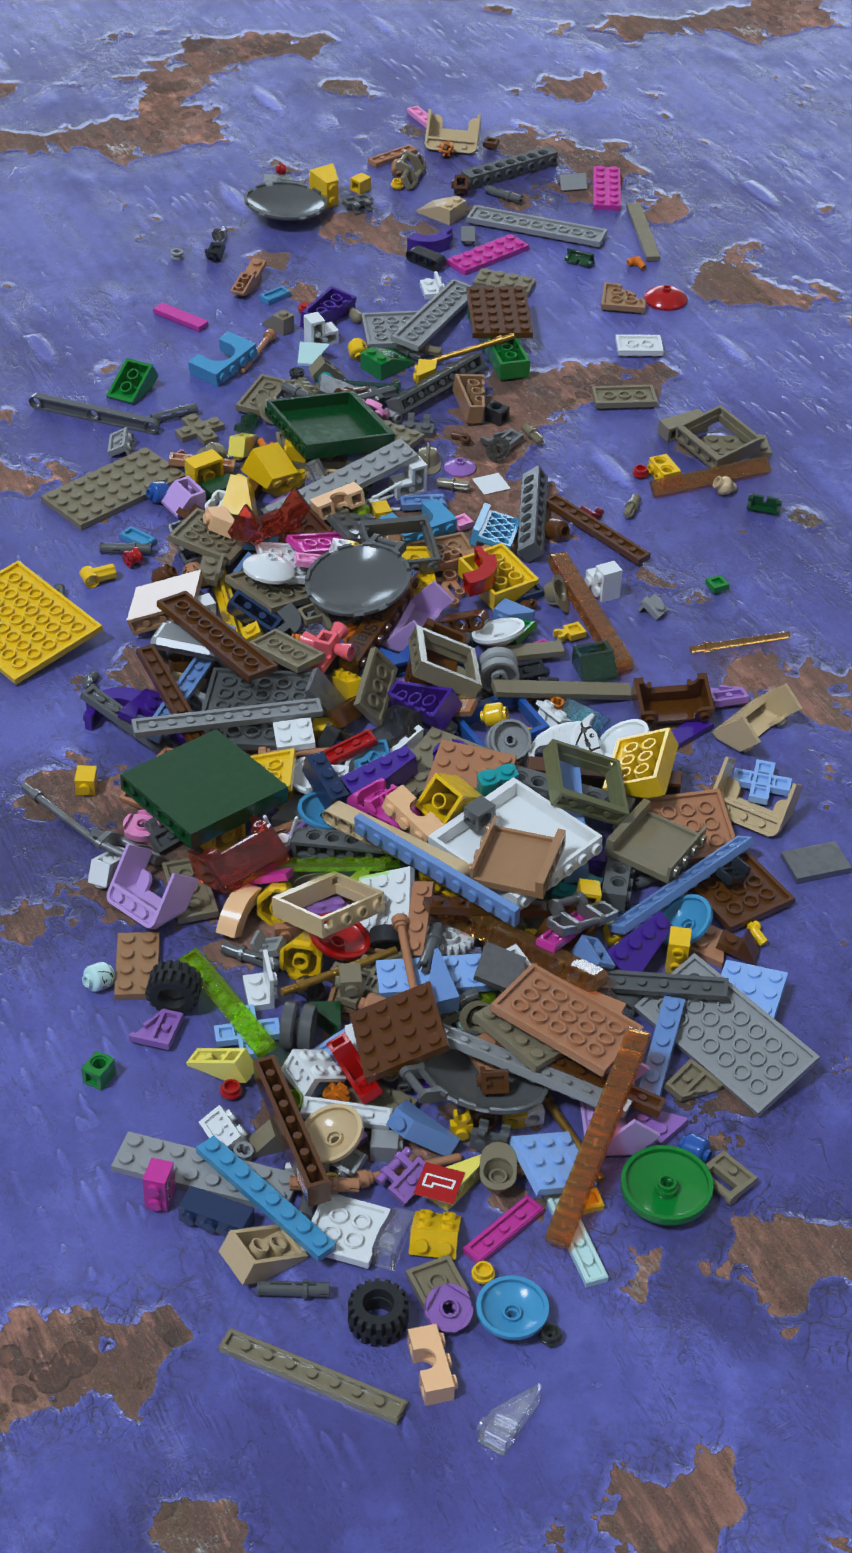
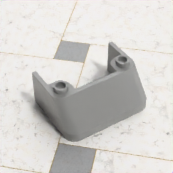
[150,620,230,668]

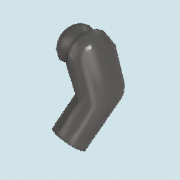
[82,671,99,689]

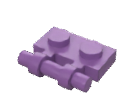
[375,1147,425,1206]

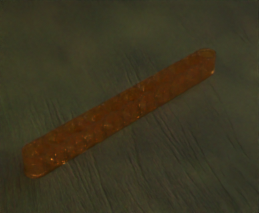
[548,552,634,674]
[431,890,609,992]
[545,1026,651,1249]

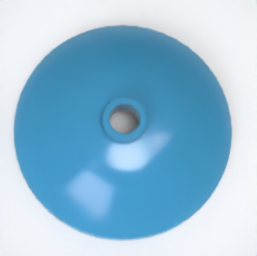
[297,792,349,830]
[661,894,713,946]
[476,1275,549,1340]

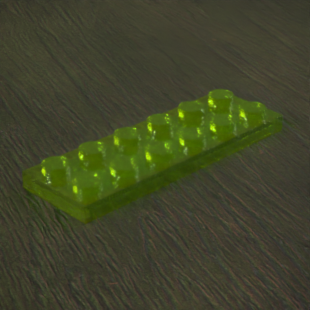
[271,856,400,872]

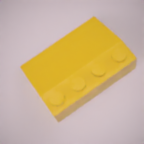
[458,543,539,611]
[602,727,679,798]

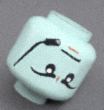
[82,962,115,992]

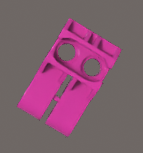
[347,778,424,832]

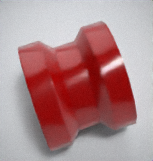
[122,547,143,568]

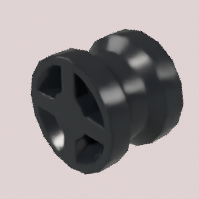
[289,367,305,379]

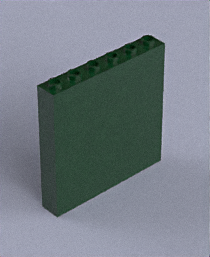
[265,390,395,460]
[120,729,288,850]

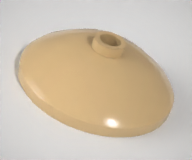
[304,1104,364,1164]

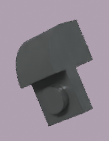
[276,602,301,636]

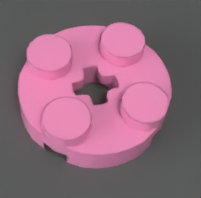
[363,399,391,420]
[123,810,163,844]

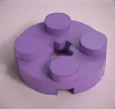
[424,1283,473,1334]

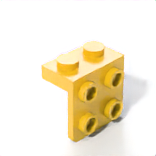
[409,1209,461,1260]

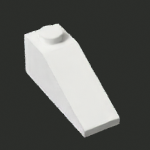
[88,846,125,889]

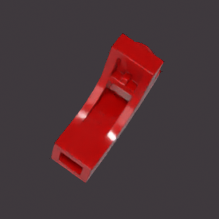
[462,546,497,597]
[326,1032,383,1105]

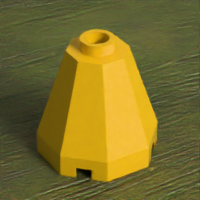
[257,880,293,926]
[279,931,323,980]

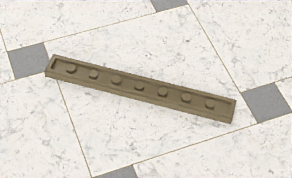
[626,202,661,262]
[491,679,632,700]
[218,1328,408,1425]

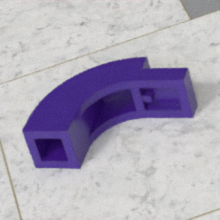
[407,226,453,253]
[83,687,142,731]

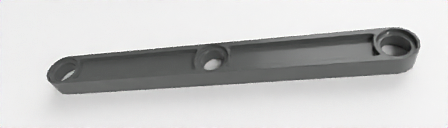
[29,393,160,434]

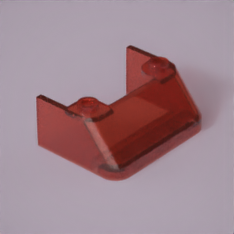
[228,487,311,545]
[187,815,290,893]

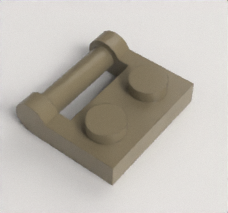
[705,1150,758,1206]

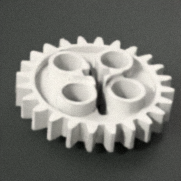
[428,914,476,956]

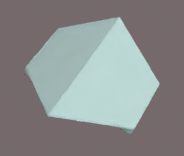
[298,342,330,366]

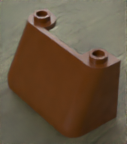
[404,618,468,686]
[631,673,715,725]

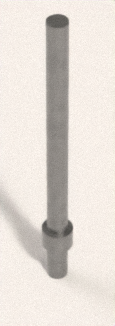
[21,783,98,845]

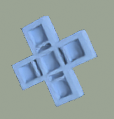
[733,759,792,805]
[214,1004,280,1060]

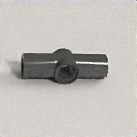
[358,386,397,404]

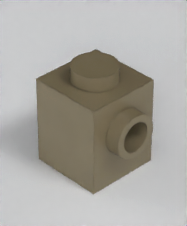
[335,963,362,997]

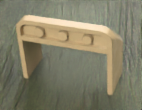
[712,683,803,753]
[713,757,803,836]

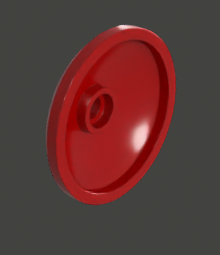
[644,285,687,311]
[309,912,370,961]

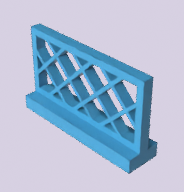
[469,503,519,550]

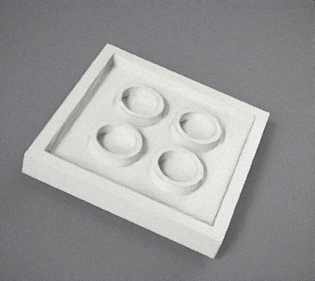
[359,866,415,936]
[301,1193,391,1269]

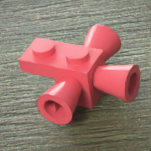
[300,622,356,673]

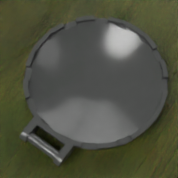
[244,177,327,221]
[305,533,411,617]
[399,1030,548,1115]

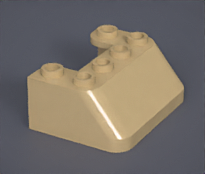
[425,109,483,154]

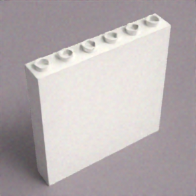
[428,777,602,910]

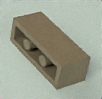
[658,409,708,443]

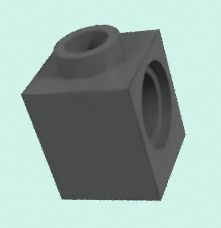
[464,795,496,832]

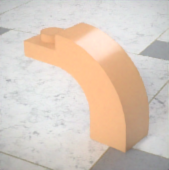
[215,882,262,938]

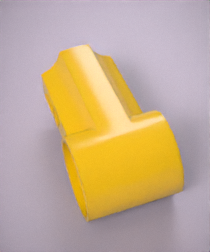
[79,563,117,588]

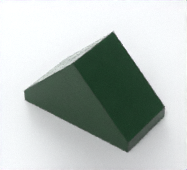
[309,1001,341,1036]

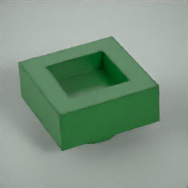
[705,575,729,594]

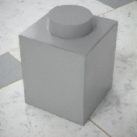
[370,1129,403,1162]

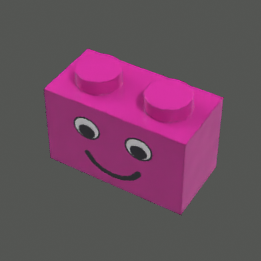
[142,1157,176,1213]

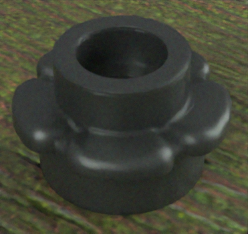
[538,1323,562,1347]

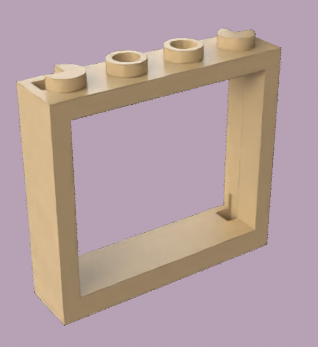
[272,871,385,939]

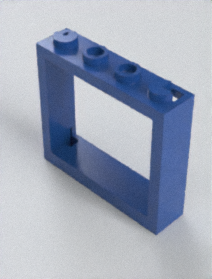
[451,695,549,747]

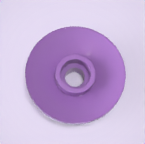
[444,457,476,478]

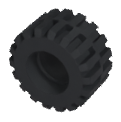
[145,960,203,1015]
[348,1278,409,1347]

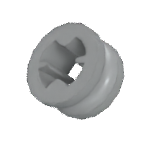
[170,248,184,261]
[233,1141,254,1162]

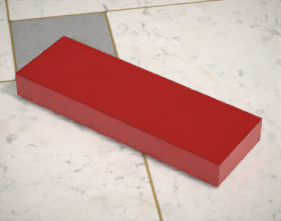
[323,728,378,765]

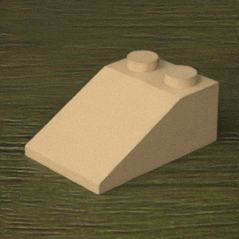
[417,196,467,225]
[219,1224,308,1285]

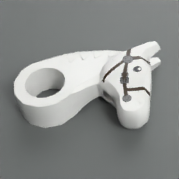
[523,713,604,768]

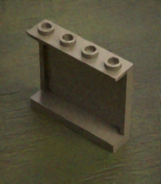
[604,798,707,884]

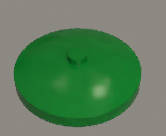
[620,1145,714,1225]

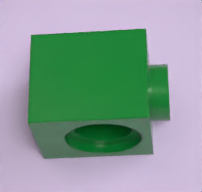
[81,1051,116,1091]

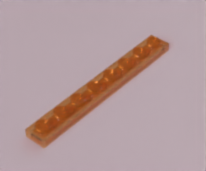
[649,456,771,498]

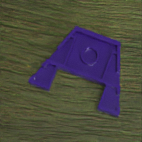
[117,688,187,745]

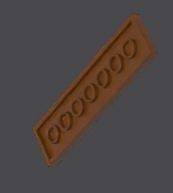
[156,591,278,682]

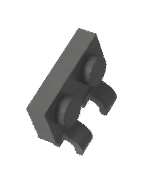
[342,193,373,215]
[402,412,434,438]
[143,817,181,853]
[470,1118,511,1152]

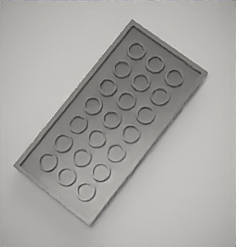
[634,953,820,1117]

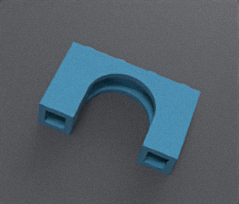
[188,331,258,387]
[379,498,457,543]

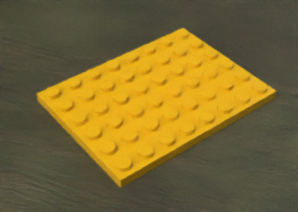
[0,560,103,685]

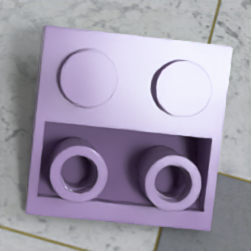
[161,476,206,519]

